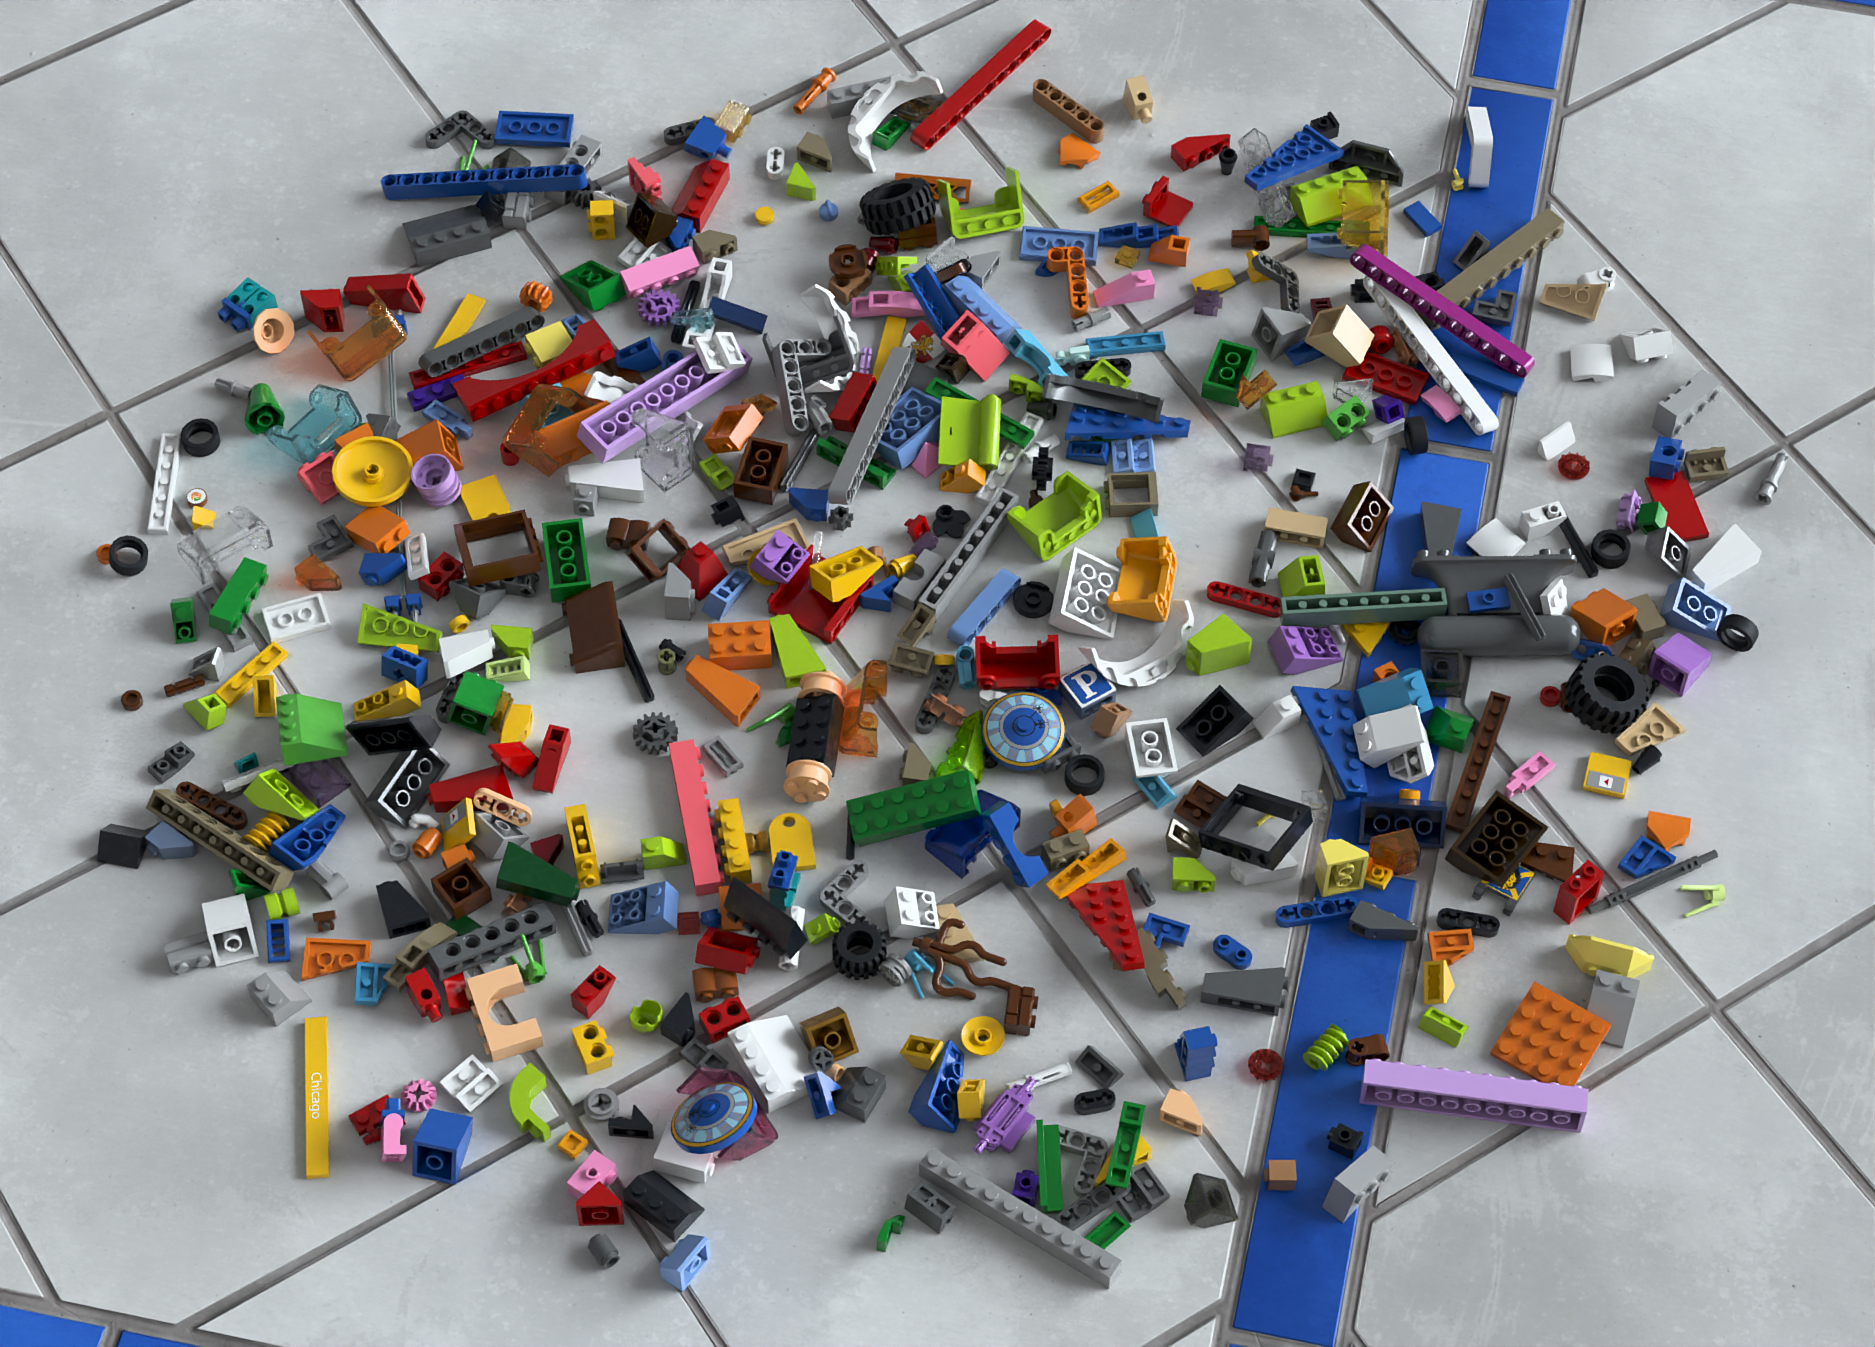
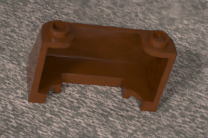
[562,581,625,674]

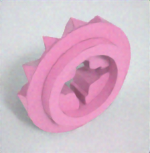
[401,1078,437,1112]

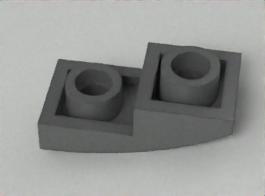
[148,741,195,784]

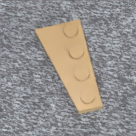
[722,518,810,566]

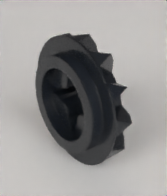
[1389,620,1420,647]

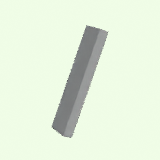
[196,583,253,652]

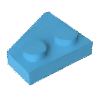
[354,962,394,1006]

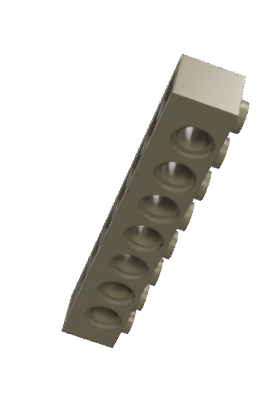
[146,789,295,891]

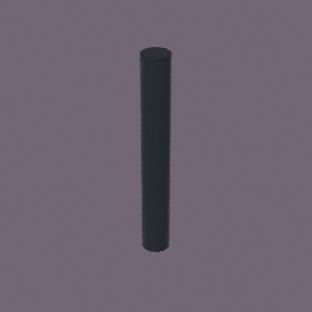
[846,814,855,860]

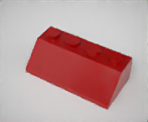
[671,159,730,233]

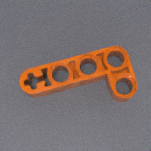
[1046,247,1089,319]

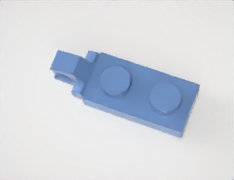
[422,399,473,440]

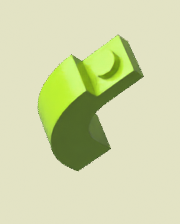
[509,1063,551,1142]

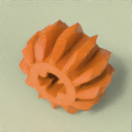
[519,281,553,312]

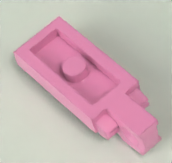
[1504,751,1555,798]

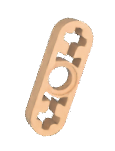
[473,788,532,827]

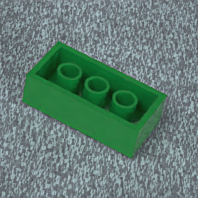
[542,518,591,603]

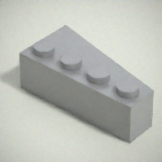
[1652,370,1722,438]

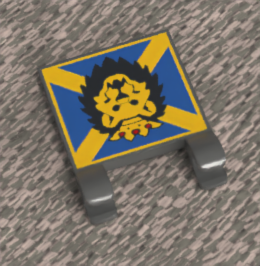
[1472,865,1536,916]

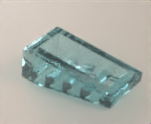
[670,308,715,329]

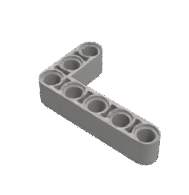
[772,338,832,437]

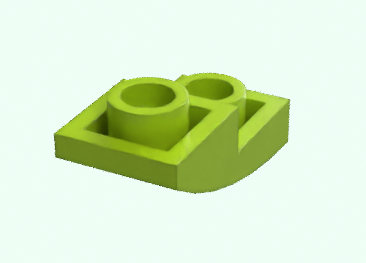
[1009,373,1046,402]

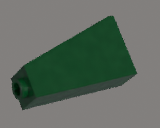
[496,841,580,908]

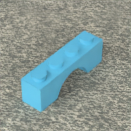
[1004,329,1068,388]

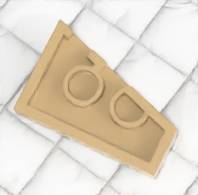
[1614,702,1686,756]
[936,903,984,966]

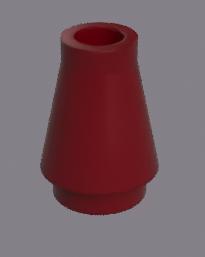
[869,236,899,255]

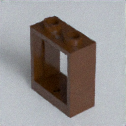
[624,518,691,583]

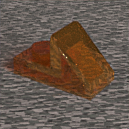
[1236,370,1278,410]
[741,394,777,426]

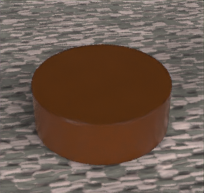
[121,690,143,711]

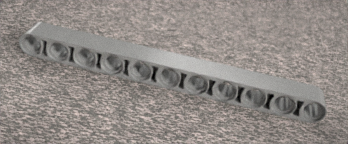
[828,347,916,505]

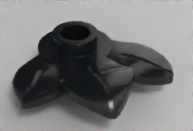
[932,505,971,538]

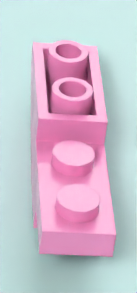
[851,291,926,318]

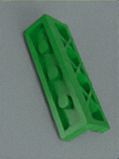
[816,436,896,490]
[1036,1119,1063,1214]

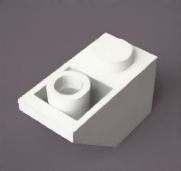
[1519,501,1567,541]

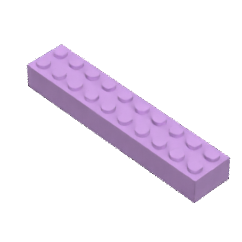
[577,343,752,463]
[1359,1059,1588,1133]

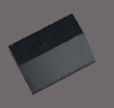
[623,1170,705,1242]

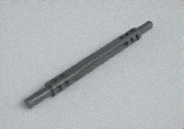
[1586,850,1718,915]

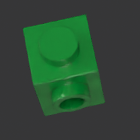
[1637,502,1668,535]

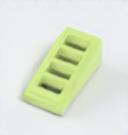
[485,655,530,682]

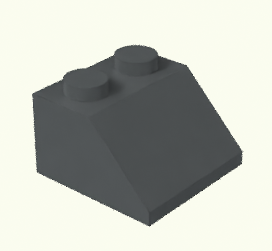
[831,1066,886,1123]

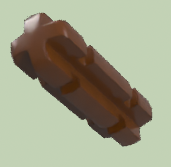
[164,674,205,697]

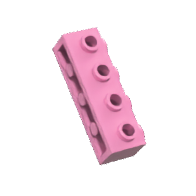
[620,246,700,299]

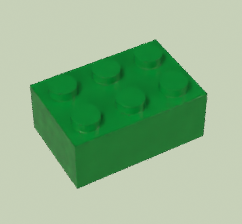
[1201,339,1257,408]

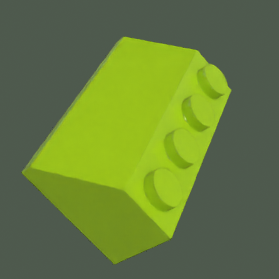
[1289,166,1374,227]

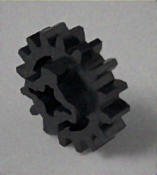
[1032,447,1053,491]

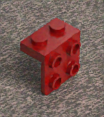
[1142,176,1193,227]

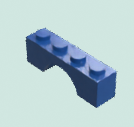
[980,801,1049,888]

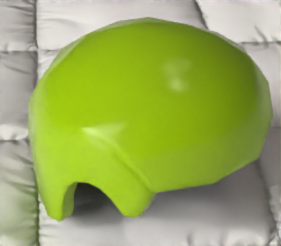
[629,999,663,1033]

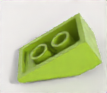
[243,768,320,820]

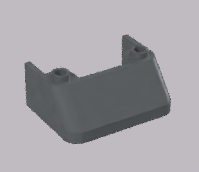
[762,309,854,391]

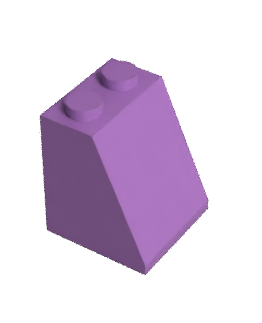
[1647,632,1712,697]

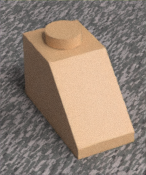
[1159,1088,1203,1136]

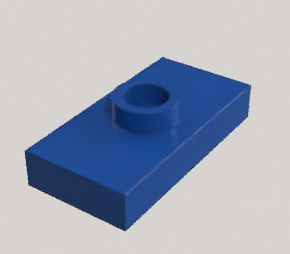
[1466,587,1511,614]

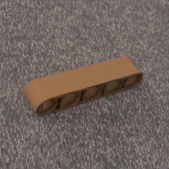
[1033,79,1104,144]

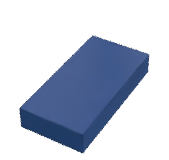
[1403,201,1442,237]

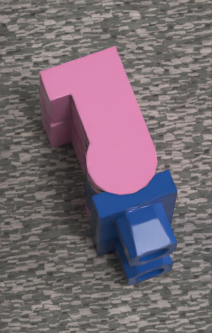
[380,1098,406,1162]

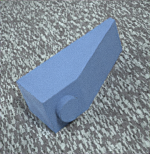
[702,567,753,621]

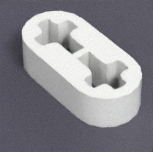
[766,147,785,180]

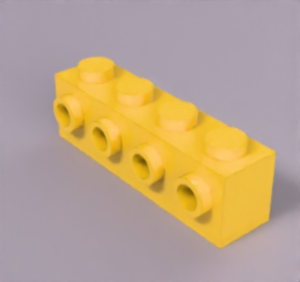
[714,798,752,884]

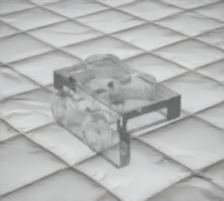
[926,237,969,274]

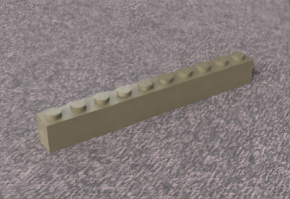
[1414,208,1565,332]

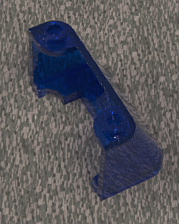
[925,789,1021,879]

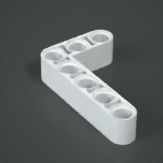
[1466,106,1493,188]

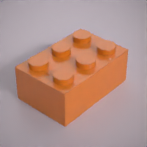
[708,620,772,671]

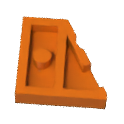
[1427,928,1474,967]

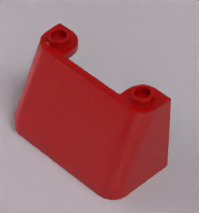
[975,635,1060,690]

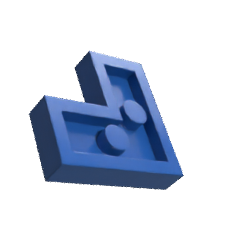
[1143,913,1190,949]

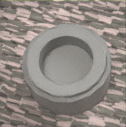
[388,840,410,862]

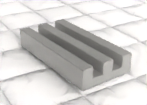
[702,735,744,778]

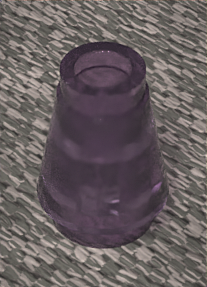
[909,531,938,558]

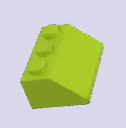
[1260,381,1328,439]

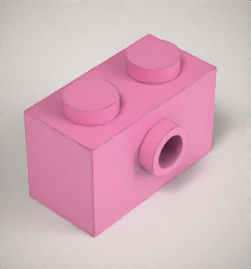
[566,1150,617,1199]

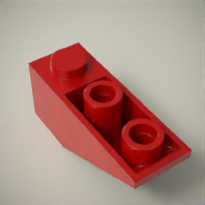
[1171,134,1231,172]
[532,724,571,794]
[488,741,539,779]

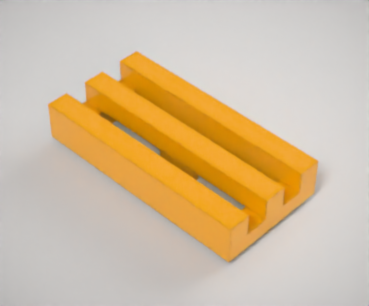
[1078,181,1120,213]

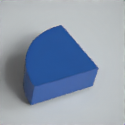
[1035,258,1059,277]

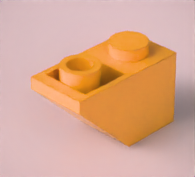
[939,459,986,493]

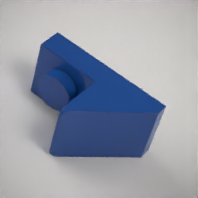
[860,575,898,612]
[803,1071,842,1119]

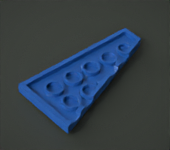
[1244,124,1344,191]

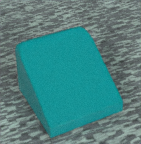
[234,752,259,774]

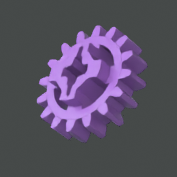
[638,289,680,327]

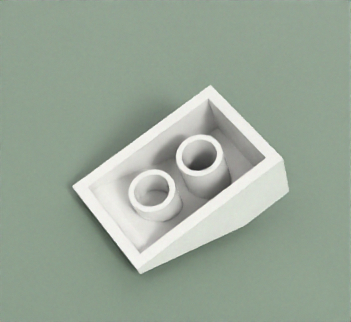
[1353,705,1426,768]
[1125,718,1178,778]

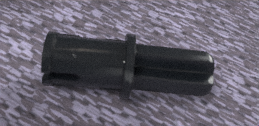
[575,899,604,938]

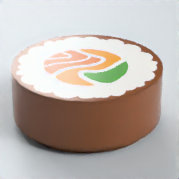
[186,488,208,508]

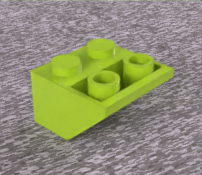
[1278,555,1325,597]

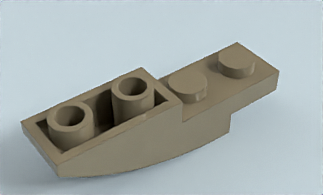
[383,922,458,992]
[1138,927,1186,1010]

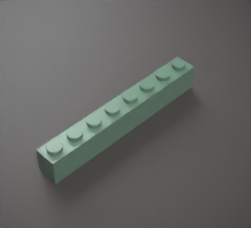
[1279,588,1447,627]

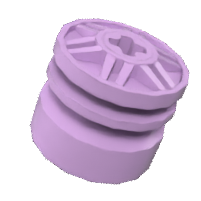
[411,454,462,507]

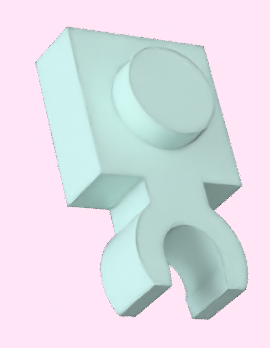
[1055,345,1090,366]

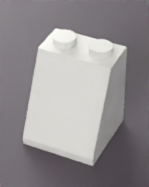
[202,893,259,967]

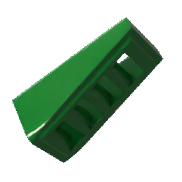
[872,116,910,151]

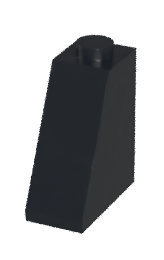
[376,880,431,939]

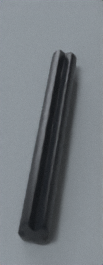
[619,619,655,703]

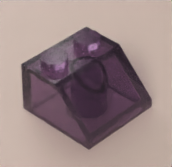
[289,759,352,808]

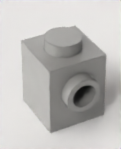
[573,484,598,516]

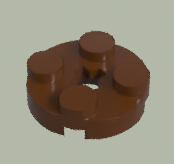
[829,244,867,280]

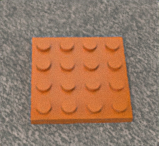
[1490,981,1612,1086]

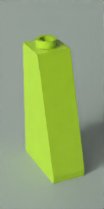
[769,614,826,689]

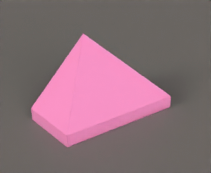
[912,442,942,479]

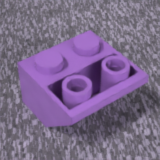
[750,530,810,584]

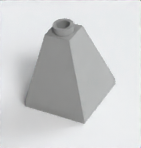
[1251,307,1311,362]

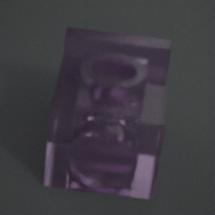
[1194,287,1223,316]
[1243,443,1274,472]

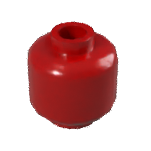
[1369,325,1394,354]

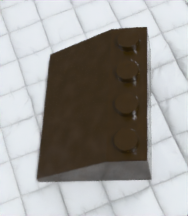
[1445,790,1549,887]

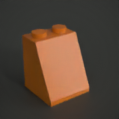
[396,419,464,471]
[1570,588,1638,652]

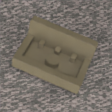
[1683,447,1729,482]
[1619,637,1656,676]
[887,642,936,679]

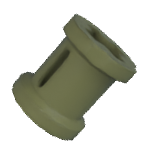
[657,648,677,675]

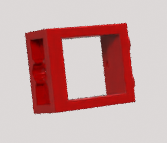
[1553,860,1604,925]
[695,927,761,975]

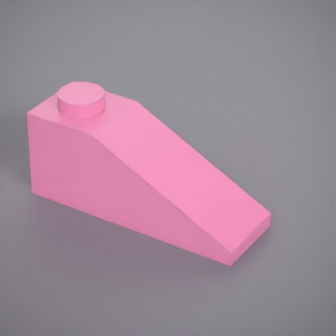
[1093,269,1155,308]

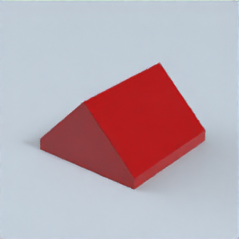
[576,1181,624,1226]

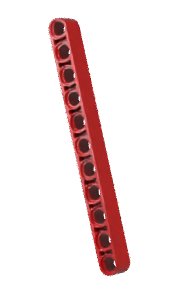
[910,19,1051,151]

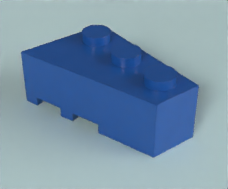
[1174,1026,1218,1082]

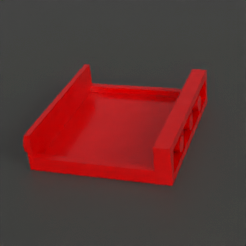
[767,544,874,644]

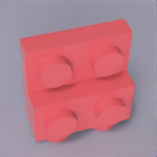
[627,157,663,201]
[297,451,340,505]

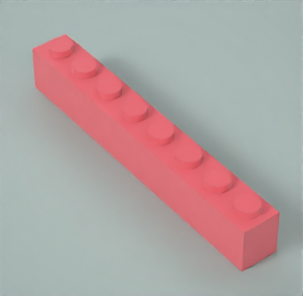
[669,739,725,896]

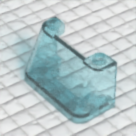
[265,384,362,464]

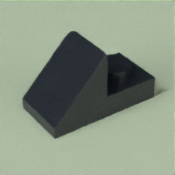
[608,1105,654,1139]

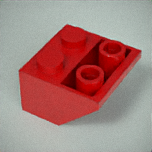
[300,289,344,332]

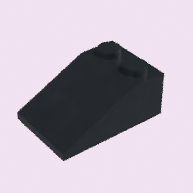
[1176,685,1254,757]

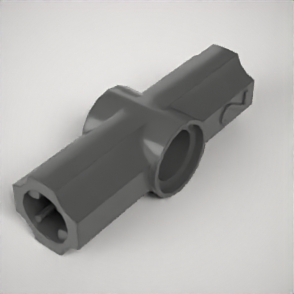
[1248,529,1278,588]

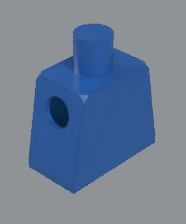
[684,116,732,160]

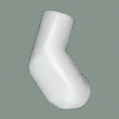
[409,813,442,831]

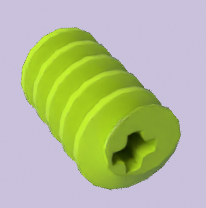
[1303,1024,1349,1071]

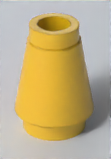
[887,554,917,578]

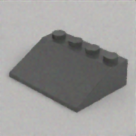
[403,204,492,267]

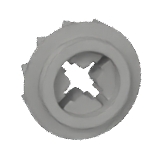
[584,1088,619,1122]

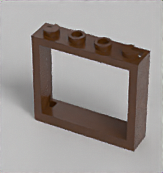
[453,509,544,587]

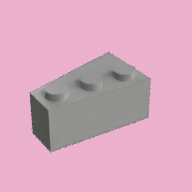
[1322,1146,1394,1223]

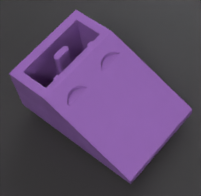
[1268,626,1343,674]

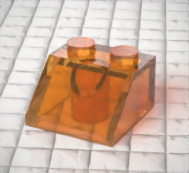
[1368,828,1420,876]

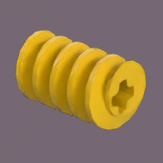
[243,811,290,852]

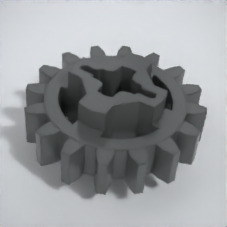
[633,712,678,755]

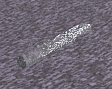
[808,531,823,590]

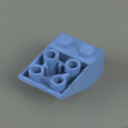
[608,881,679,934]

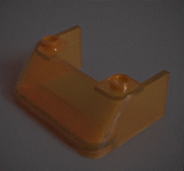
[307,285,407,381]
[503,384,594,477]

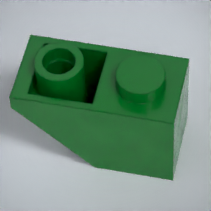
[170,597,197,644]

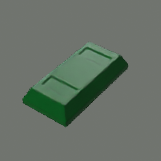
[1084,1211,1131,1250]

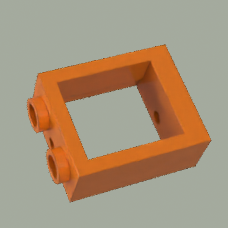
[702,403,763,454]

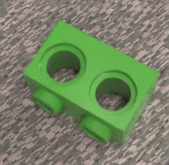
[1321,395,1370,441]

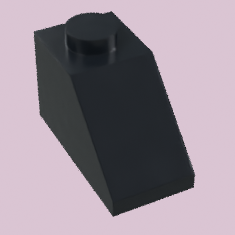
[660,992,696,1047]

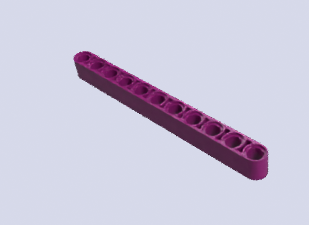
[1350,244,1535,378]

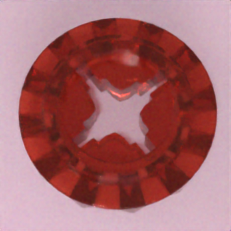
[1558,451,1590,480]
[1248,1049,1283,1082]

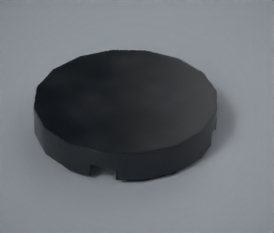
[1013,581,1054,619]

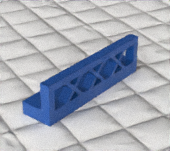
[903,264,960,339]

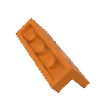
[895,173,972,202]

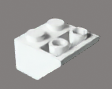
[884,887,940,939]

